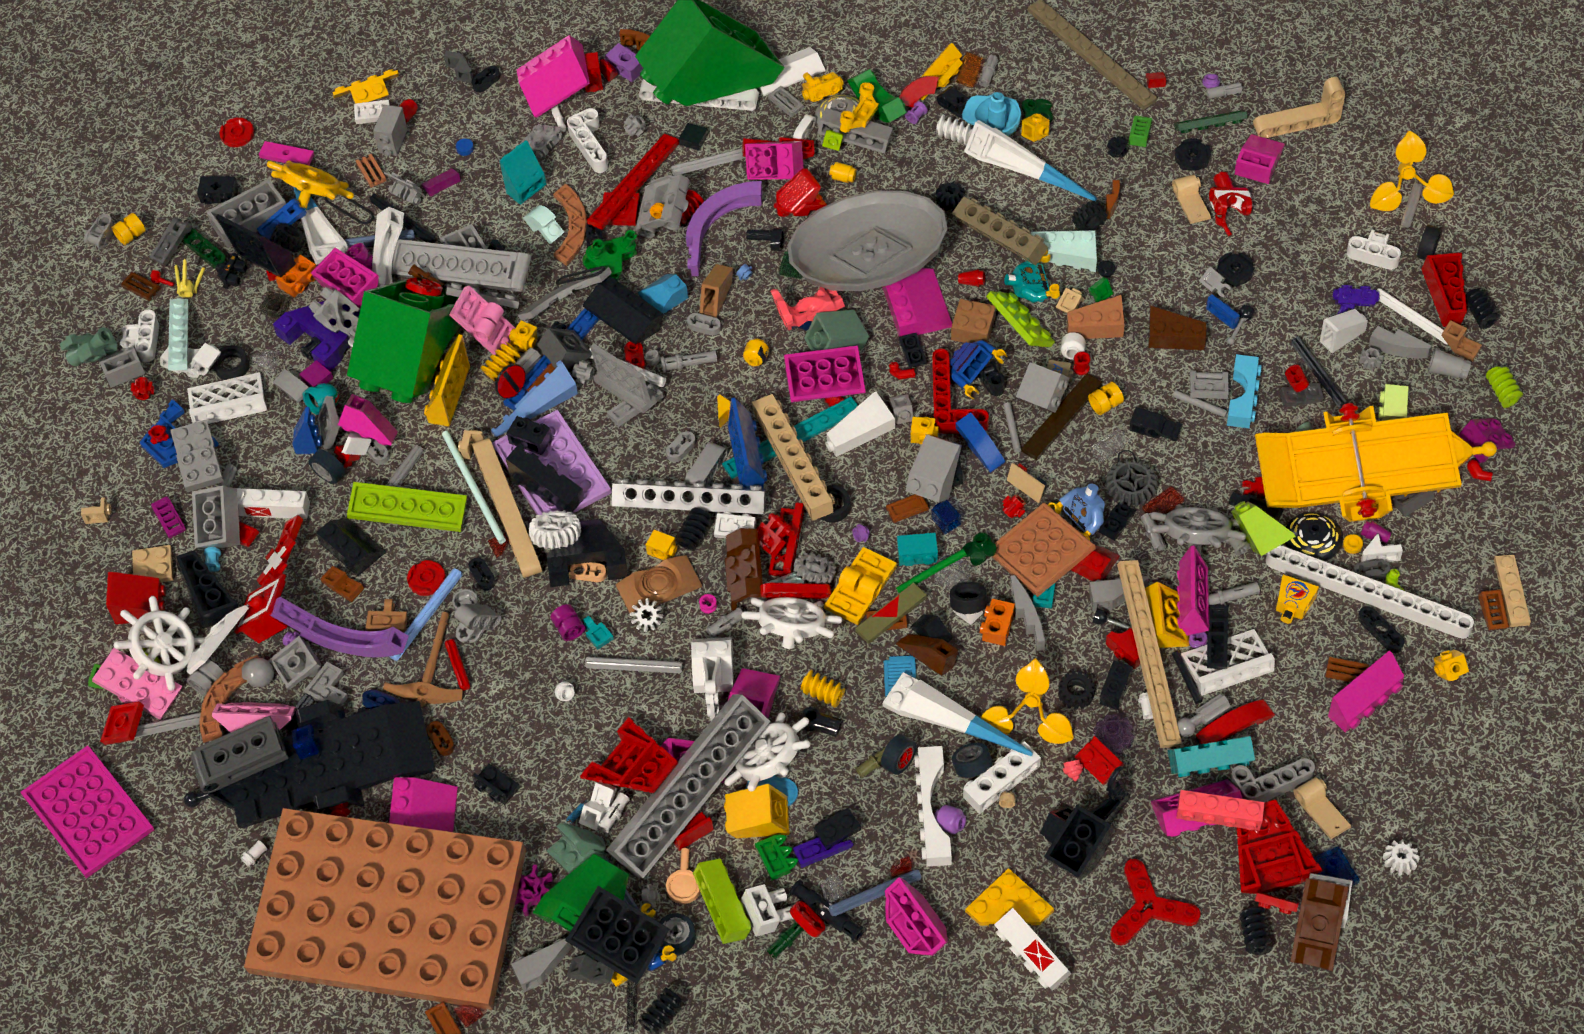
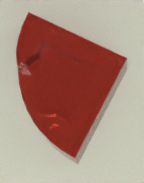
[488,533,508,558]
[890,856,912,877]
[454,1005,483,1028]

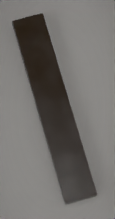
[1022,373,1102,461]

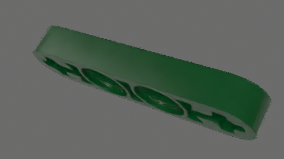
[176,228,227,269]

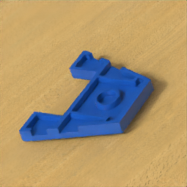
[139,400,219,468]

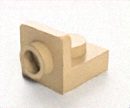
[1056,288,1085,314]
[81,497,112,524]

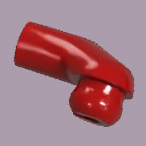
[1467,460,1493,482]

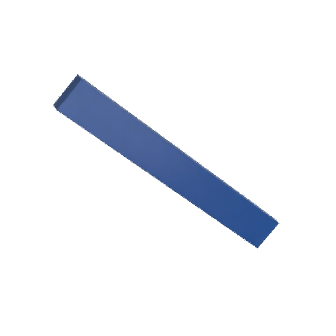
[503,308,600,411]

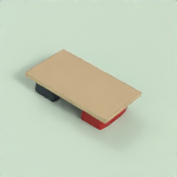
[1007,463,1046,503]

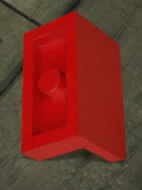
[673,812,714,851]

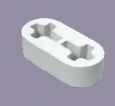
[793,114,816,140]

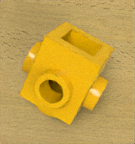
[1021,114,1050,142]
[509,320,537,353]
[911,417,939,445]
[1433,649,1469,681]

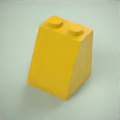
[724,784,790,838]

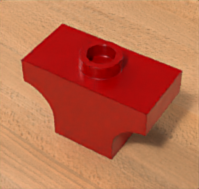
[1106,628,1140,670]

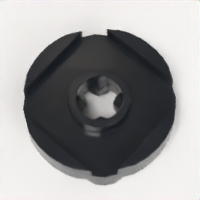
[1175,139,1211,171]
[1217,252,1254,287]

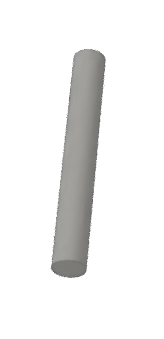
[1173,390,1228,418]
[1003,402,1021,453]

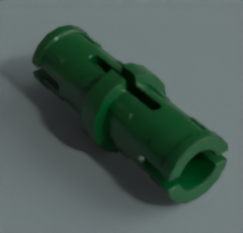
[766,921,804,959]

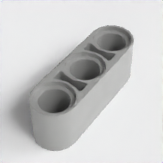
[685,441,728,486]

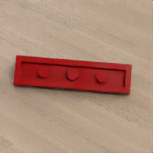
[768,502,804,577]

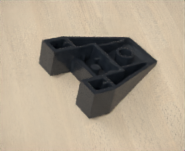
[547,519,627,587]

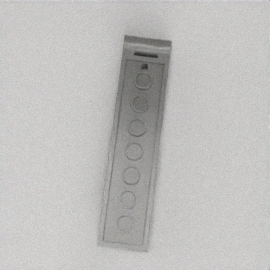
[391,239,532,292]

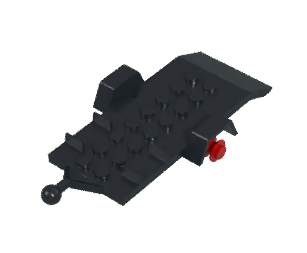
[184,700,435,829]

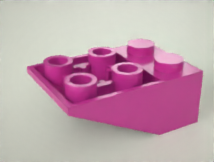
[1234,134,1285,184]
[745,141,803,179]
[338,394,398,446]
[728,668,780,718]

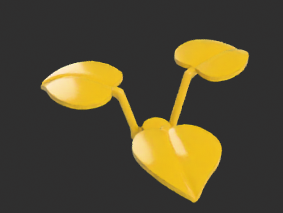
[1370,131,1454,211]
[980,658,1074,744]

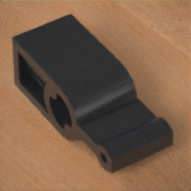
[1129,407,1183,441]

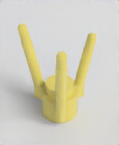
[174,259,205,298]

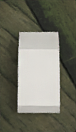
[579,782,617,831]

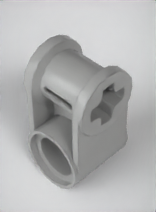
[84,214,114,249]

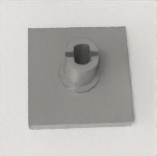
[317,396,342,449]

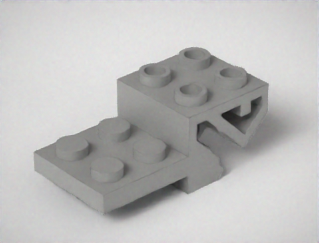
[170,419,224,492]

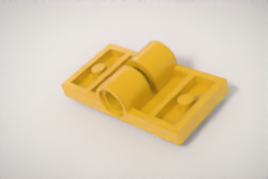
[824,547,897,625]

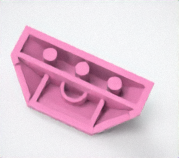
[212,702,296,732]

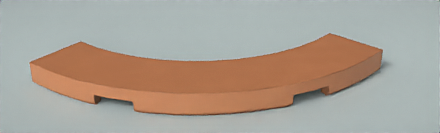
[553,184,587,266]
[199,655,259,743]

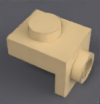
[458,430,485,459]

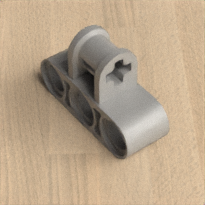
[454,604,501,642]

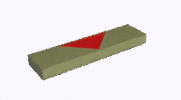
[855,582,927,644]

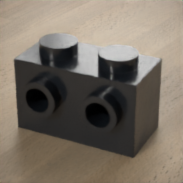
[507,416,552,455]

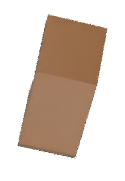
[1441,320,1482,362]

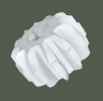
[630,598,663,632]
[1383,839,1419,876]

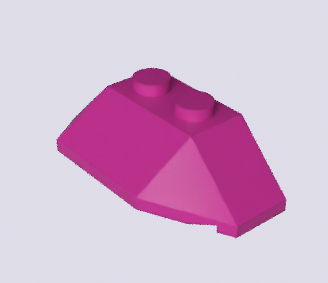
[885,877,948,956]

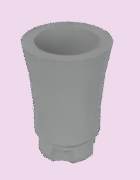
[1428,348,1471,379]

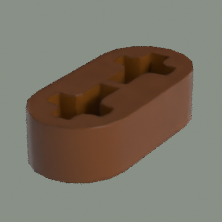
[426,721,455,756]

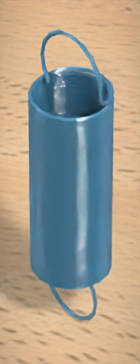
[565,801,586,823]

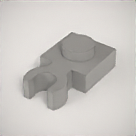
[1199,266,1233,298]

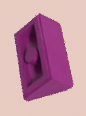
[421,168,461,197]

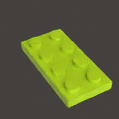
[986,291,1055,347]

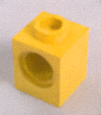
[646,530,677,560]

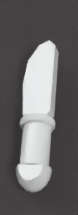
[551,104,566,132]

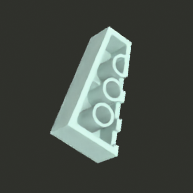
[1022,231,1097,272]

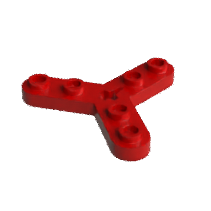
[1110,859,1200,946]

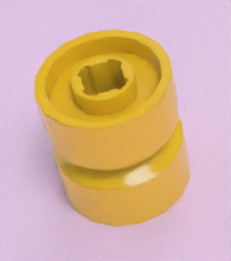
[111,213,146,246]
[1088,382,1124,415]

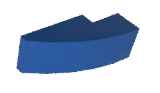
[956,412,1005,473]

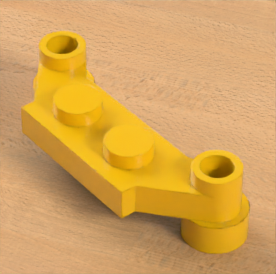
[840,82,879,133]

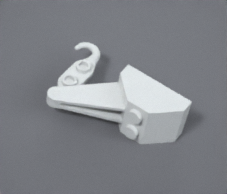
[691,637,734,721]

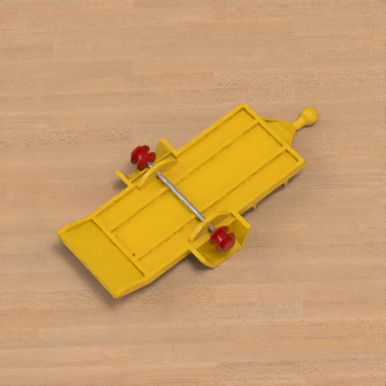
[1255,403,1497,522]

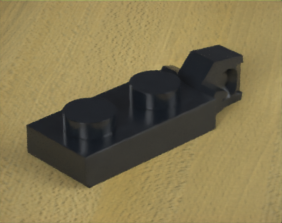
[1229,492,1284,522]

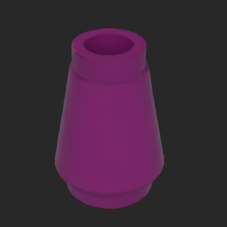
[1360,520,1391,543]

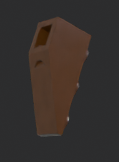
[896,634,958,676]

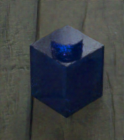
[931,500,961,535]

